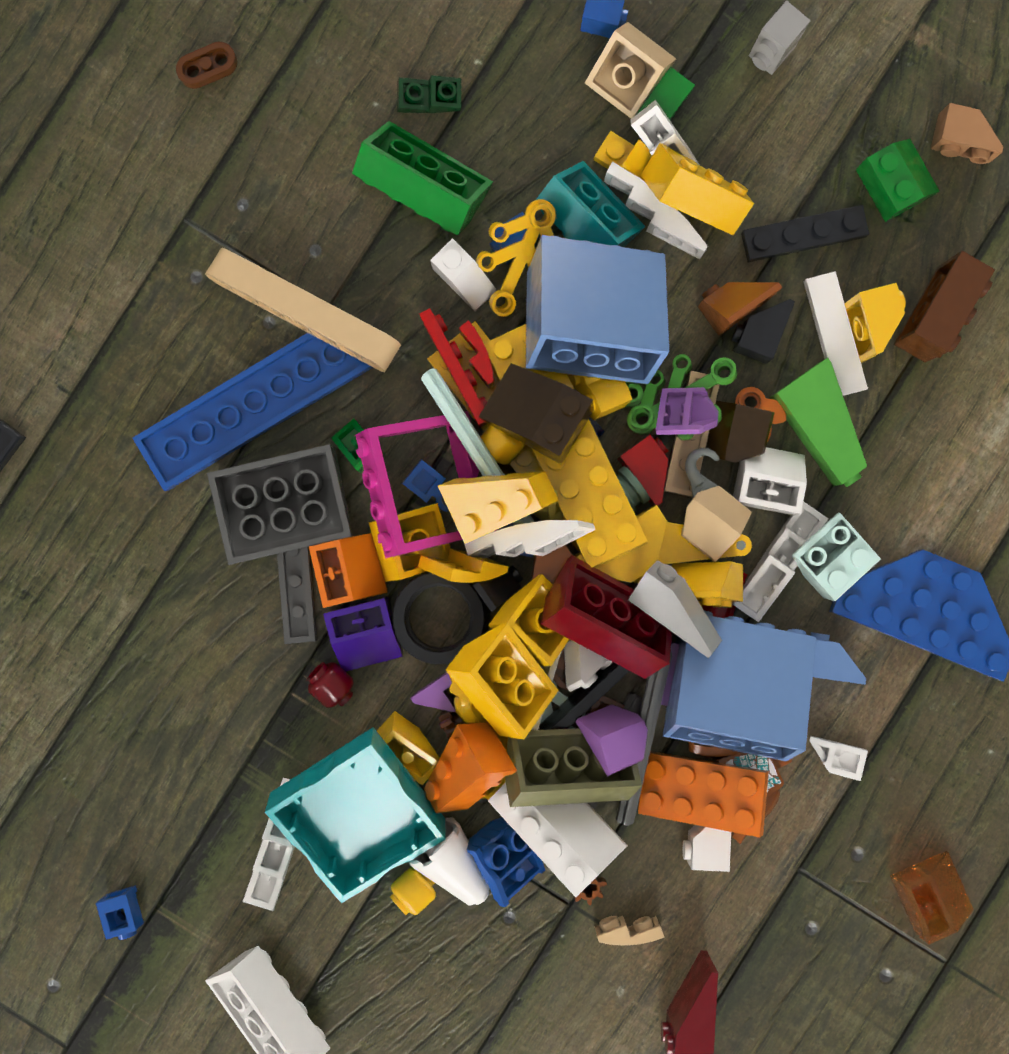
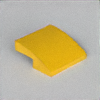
[418,548,509,583]

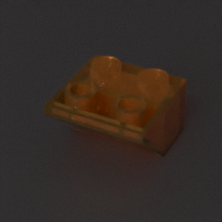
[890,851,974,945]

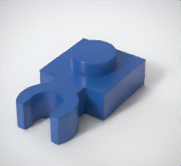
[402,459,448,512]

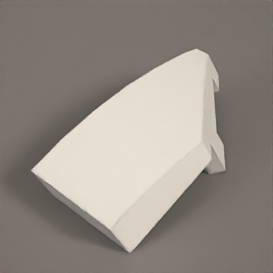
[809,736,868,781]

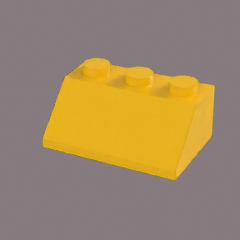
[445,623,559,740]

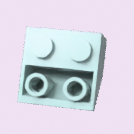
[792,513,881,601]

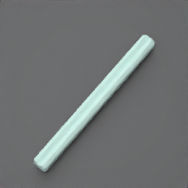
[421,368,534,525]

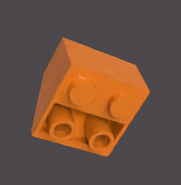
[309,533,388,608]

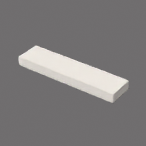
[803,271,868,396]

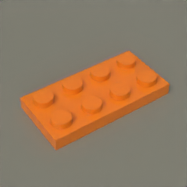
[638,751,769,838]

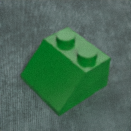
[856,139,940,222]

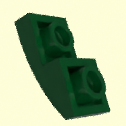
[397,75,461,113]

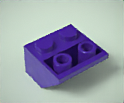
[323,597,403,671]

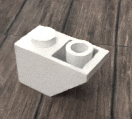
[564,639,612,692]

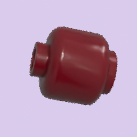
[307,662,354,708]

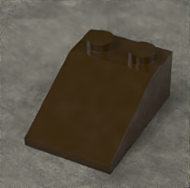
[479,363,594,464]

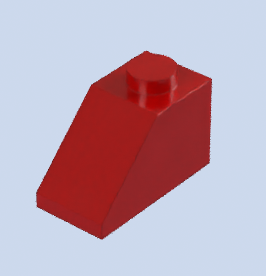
[617,435,669,506]

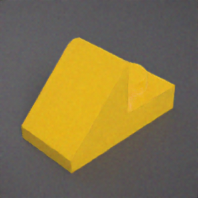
[594,131,652,182]

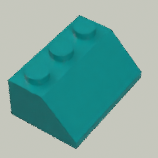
[536,161,645,247]

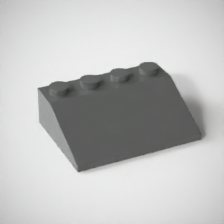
[207,444,352,565]

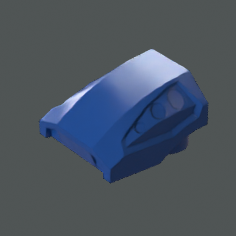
[467,817,545,907]

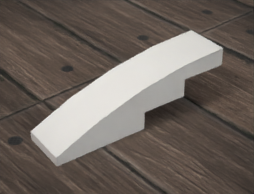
[604,161,708,259]
[733,501,829,622]
[464,520,596,558]
[243,778,295,911]

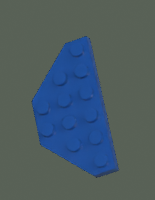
[829,550,1009,682]

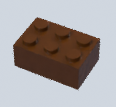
[894,251,995,362]

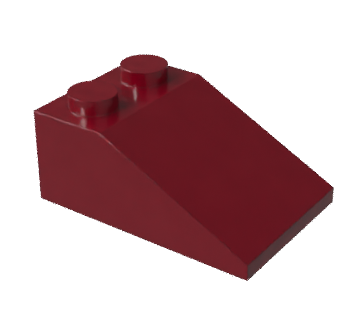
[661,950,718,1054]

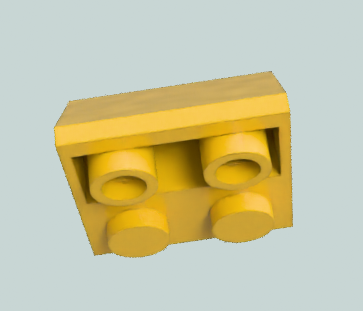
[671,561,743,608]

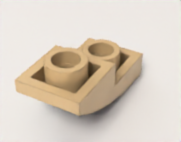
[594,916,665,945]

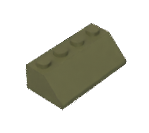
[505,728,642,807]

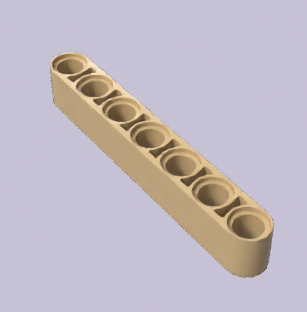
[205,248,401,372]

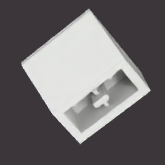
[733,447,807,515]

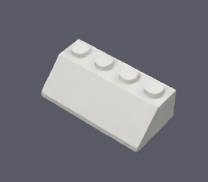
[488,782,628,897]
[205,946,330,1054]

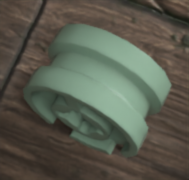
[616,466,650,512]

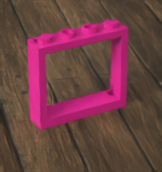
[355,411,498,559]

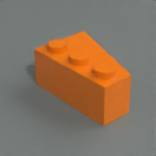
[424,722,517,813]

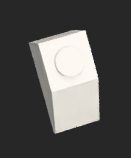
[430,238,497,312]
[682,825,731,872]

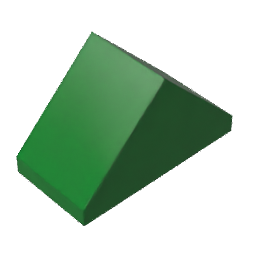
[331,418,385,474]

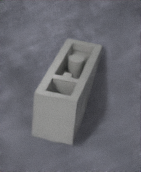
[628,560,722,658]

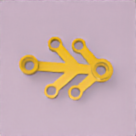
[476,199,556,317]

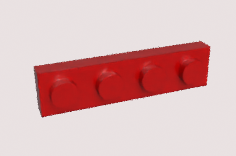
[419,308,488,428]

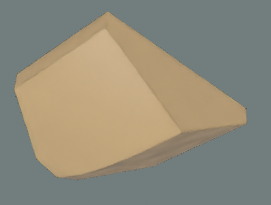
[681,486,752,562]

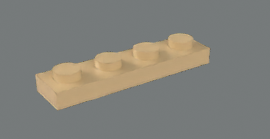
[664,371,720,498]

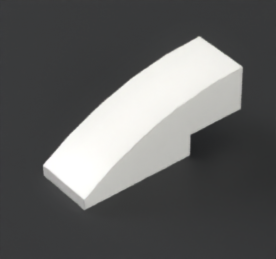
[630,100,700,165]

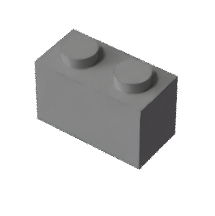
[749,0,811,75]

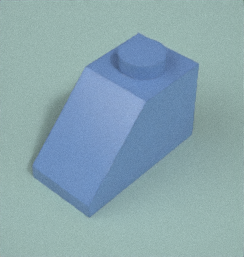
[810,632,866,684]

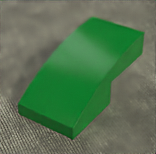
[636,67,695,121]

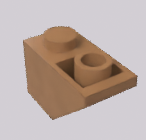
[931,103,1003,164]

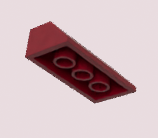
[541,555,672,679]

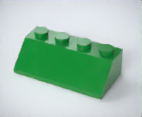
[352,121,493,235]

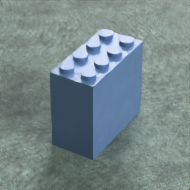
[526,235,669,384]
[663,610,816,761]

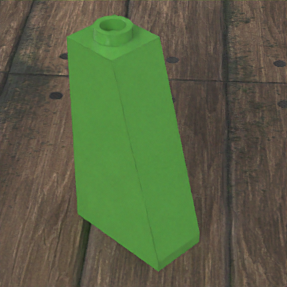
[770,358,867,487]

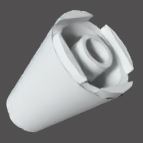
[409,817,490,905]

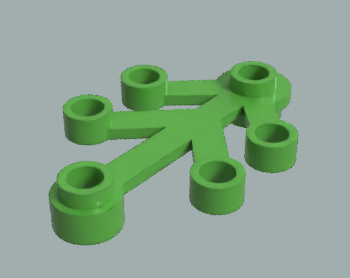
[627,354,737,441]

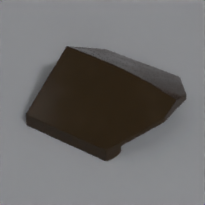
[707,400,774,463]

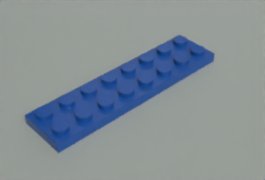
[132,333,373,491]

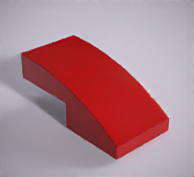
[459,320,494,389]

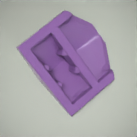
[656,387,719,435]
[575,705,648,777]

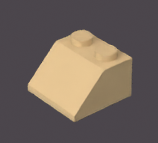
[585,22,676,119]

